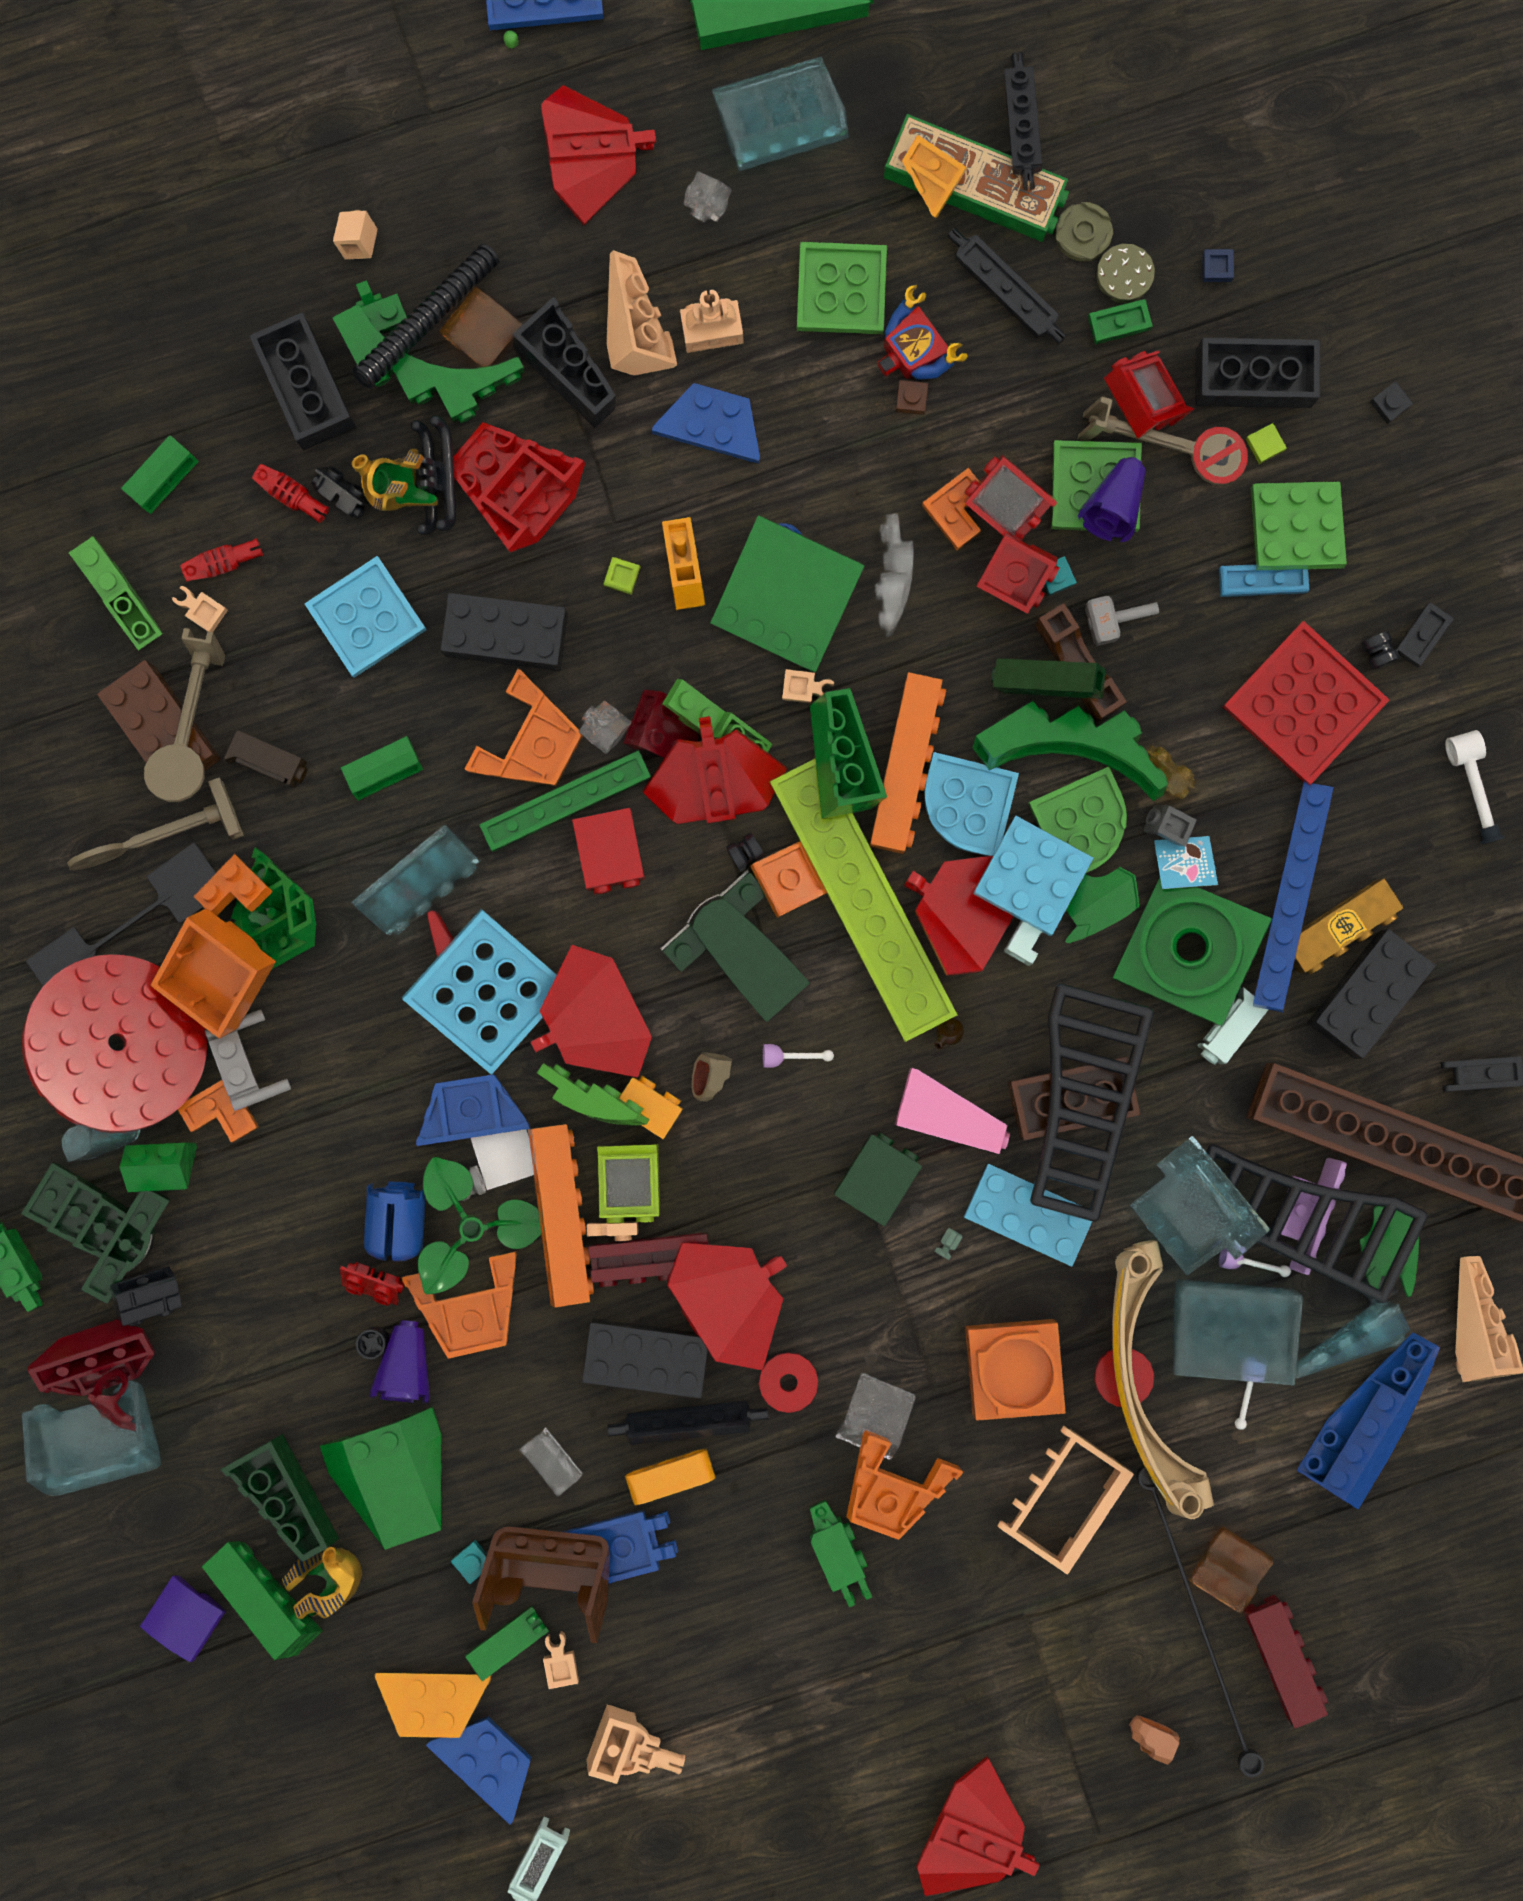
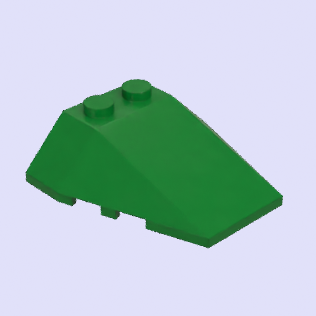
[320,1407,442,1550]

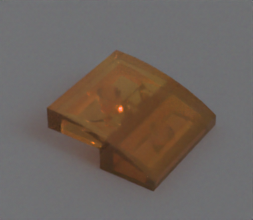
[438,287,522,368]
[1190,1526,1273,1614]

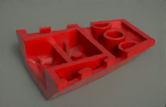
[453,422,585,552]

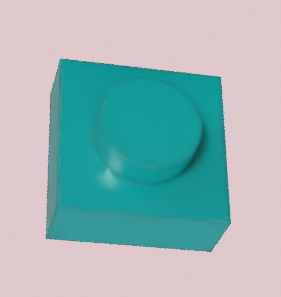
[1044,556,1077,596]
[451,1540,487,1584]

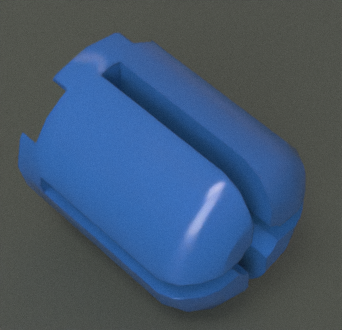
[364,1181,426,1261]

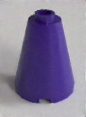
[1078,457,1146,542]
[369,1320,430,1403]

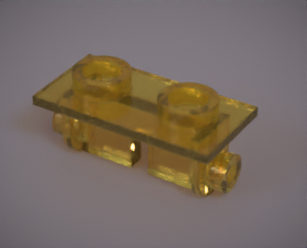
[1147,745,1197,800]

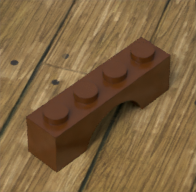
[1035,603,1127,723]

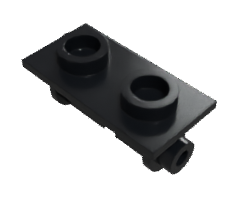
[312,466,370,519]

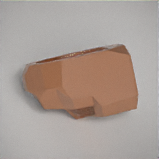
[1129,1716,1179,1765]

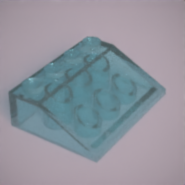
[712,57,849,171]
[352,825,480,935]
[1174,1279,1303,1385]

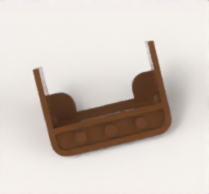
[472,1527,610,1643]

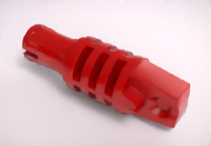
[252,464,330,523]
[180,538,264,581]

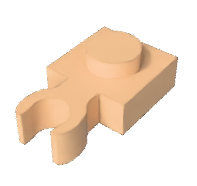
[172,586,228,632]
[782,669,834,703]
[587,1221,639,1241]
[543,1631,579,1689]

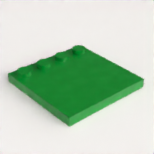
[711,515,865,673]

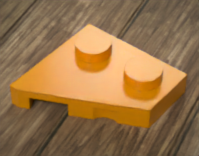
[902,135,967,218]

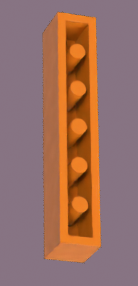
[870,672,946,854]
[528,1124,594,1308]

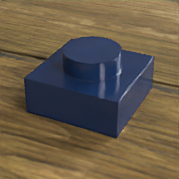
[1202,249,1234,282]

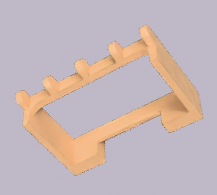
[997,1426,1134,1575]

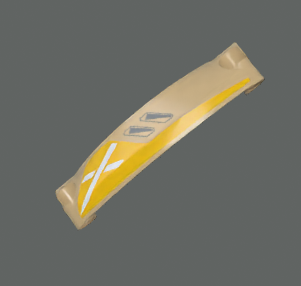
[1112,1240,1214,1519]

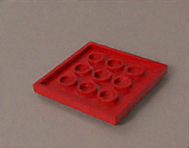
[1222,621,1389,785]

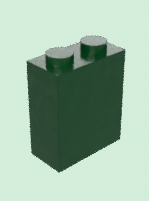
[833,1132,922,1227]

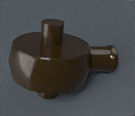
[934,1018,964,1049]

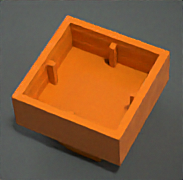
[150,908,276,1039]
[965,1319,1066,1420]

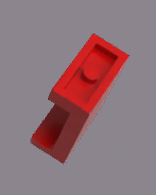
[572,808,645,895]

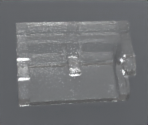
[519,1428,583,1497]

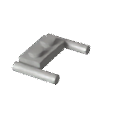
[205,1009,291,1111]

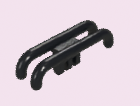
[410,415,456,535]

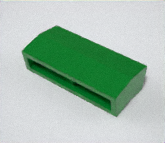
[121,435,199,514]
[341,736,424,801]

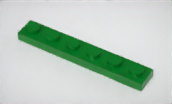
[479,750,651,852]

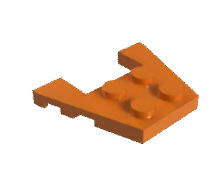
[465,669,583,786]
[402,1251,517,1359]
[846,1430,963,1540]

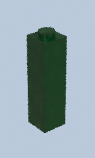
[991,658,1106,699]

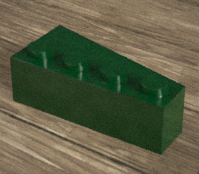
[220,1434,339,1562]

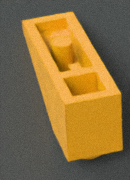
[662,517,705,610]

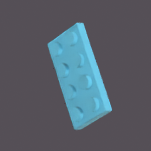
[963,1163,1092,1267]

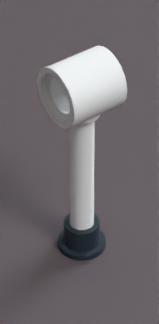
[1445,730,1505,844]

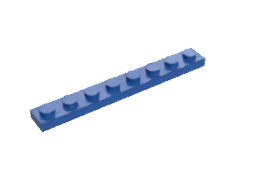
[1253,782,1334,1013]

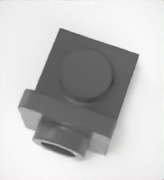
[1144,805,1197,847]

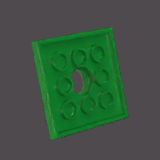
[1113,878,1272,1027]

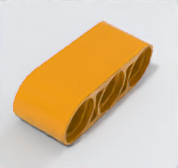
[625,1449,716,1505]

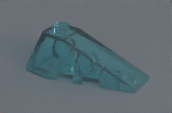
[1287,1301,1410,1378]

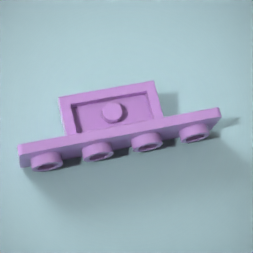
[1281,1157,1347,1275]

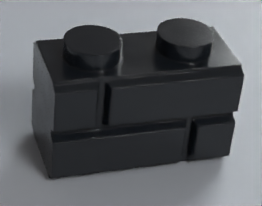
[110,1266,182,1326]

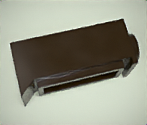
[223,730,308,788]

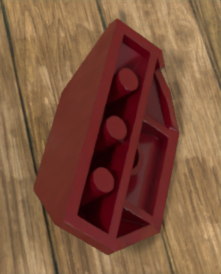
[27,1320,155,1396]

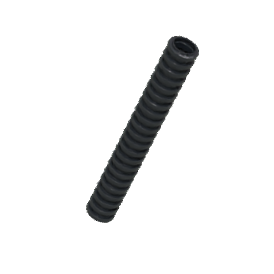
[352,244,499,389]

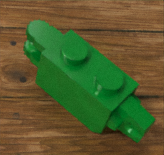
[0,1219,43,1312]
[810,1500,872,1608]

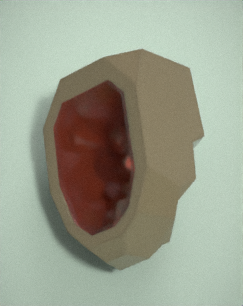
[692,1052,732,1102]

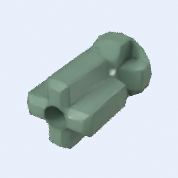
[934,1228,963,1260]

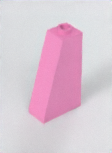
[895,1068,1010,1154]

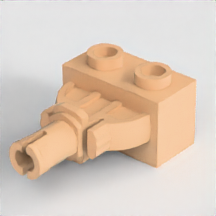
[680,290,743,353]
[586,1704,685,1784]

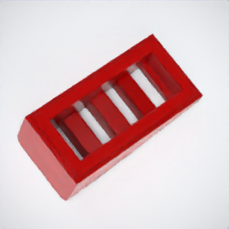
[427,910,453,957]

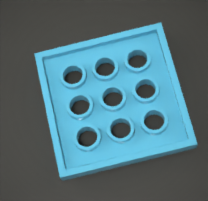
[402,909,557,1075]

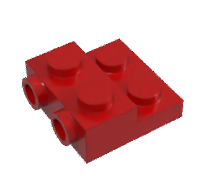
[977,533,1060,614]

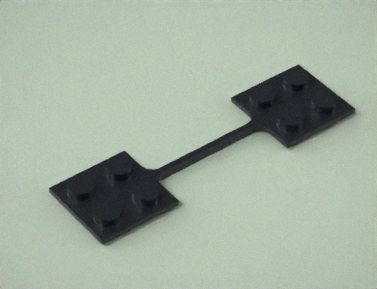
[26,842,216,986]

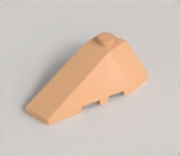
[606,250,677,376]
[1455,1256,1523,1382]

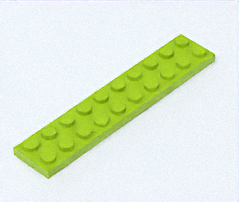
[770,759,957,1042]

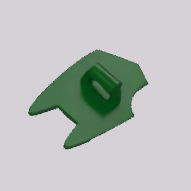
[1065,867,1139,943]
[1360,1206,1419,1297]

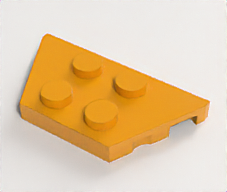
[375,1673,492,1738]

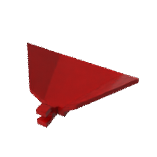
[541,85,656,225]
[643,716,787,824]
[904,856,1014,976]
[531,945,652,1077]
[667,1243,787,1371]
[916,1757,1040,1896]

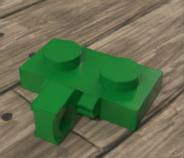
[356,280,407,334]

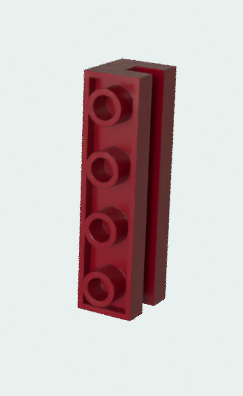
[588,1232,709,1287]
[1242,1595,1328,1729]

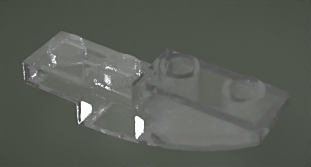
[875,513,914,637]

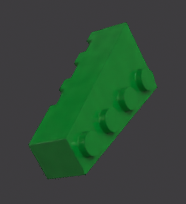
[810,688,887,819]
[202,1541,323,1661]

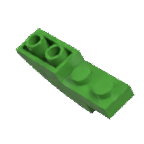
[69,536,163,651]
[663,679,772,753]
[537,1063,650,1125]

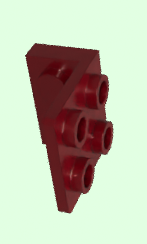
[623,690,699,758]

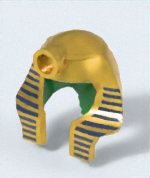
[352,449,438,511]
[282,1547,362,1619]

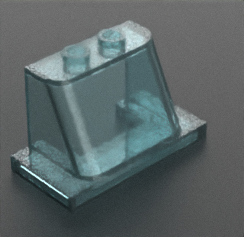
[1130,1136,1270,1276]

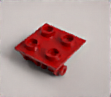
[340,1262,405,1306]

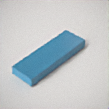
[1219,565,1309,597]

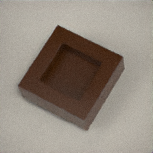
[896,380,928,415]

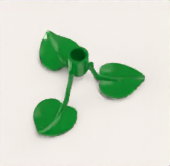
[418,1157,541,1294]

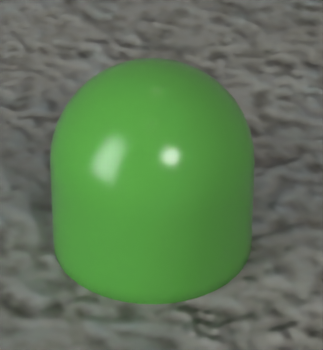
[503,30,519,48]

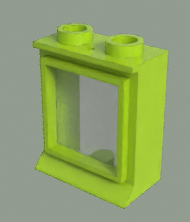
[597,1144,660,1223]

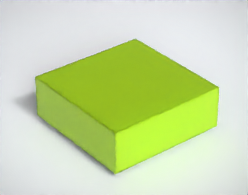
[1245,423,1287,464]
[604,557,641,595]

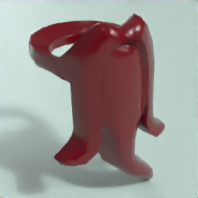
[87,1370,141,1431]

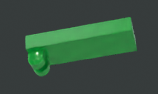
[465,1605,549,1681]

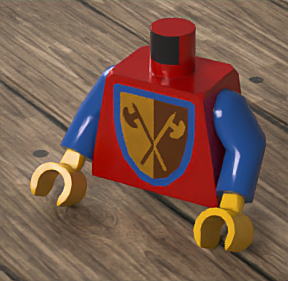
[877,285,967,379]

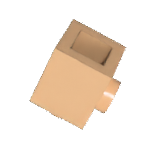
[333,210,378,259]

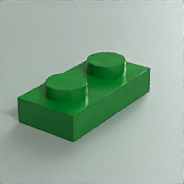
[1088,299,1153,345]

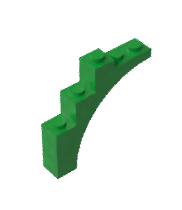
[332,304,525,423]
[973,701,1169,802]

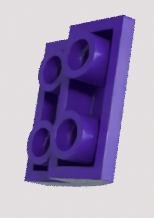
[140,1576,226,1662]

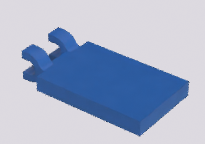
[562,1509,679,1593]

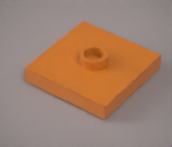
[750,841,827,918]

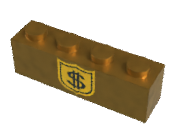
[1294,879,1403,974]

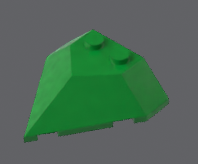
[231,847,316,969]

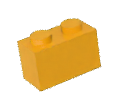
[619,1076,683,1139]

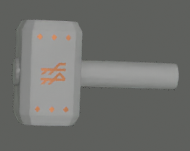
[1085,596,1159,646]

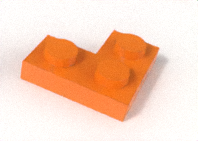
[922,468,986,551]
[193,854,272,916]
[178,1080,259,1143]

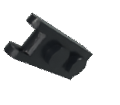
[1440,1056,1523,1092]

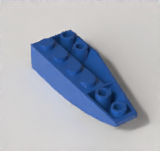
[1297,1332,1440,1509]

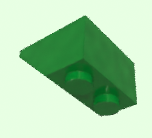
[120,1143,197,1192]

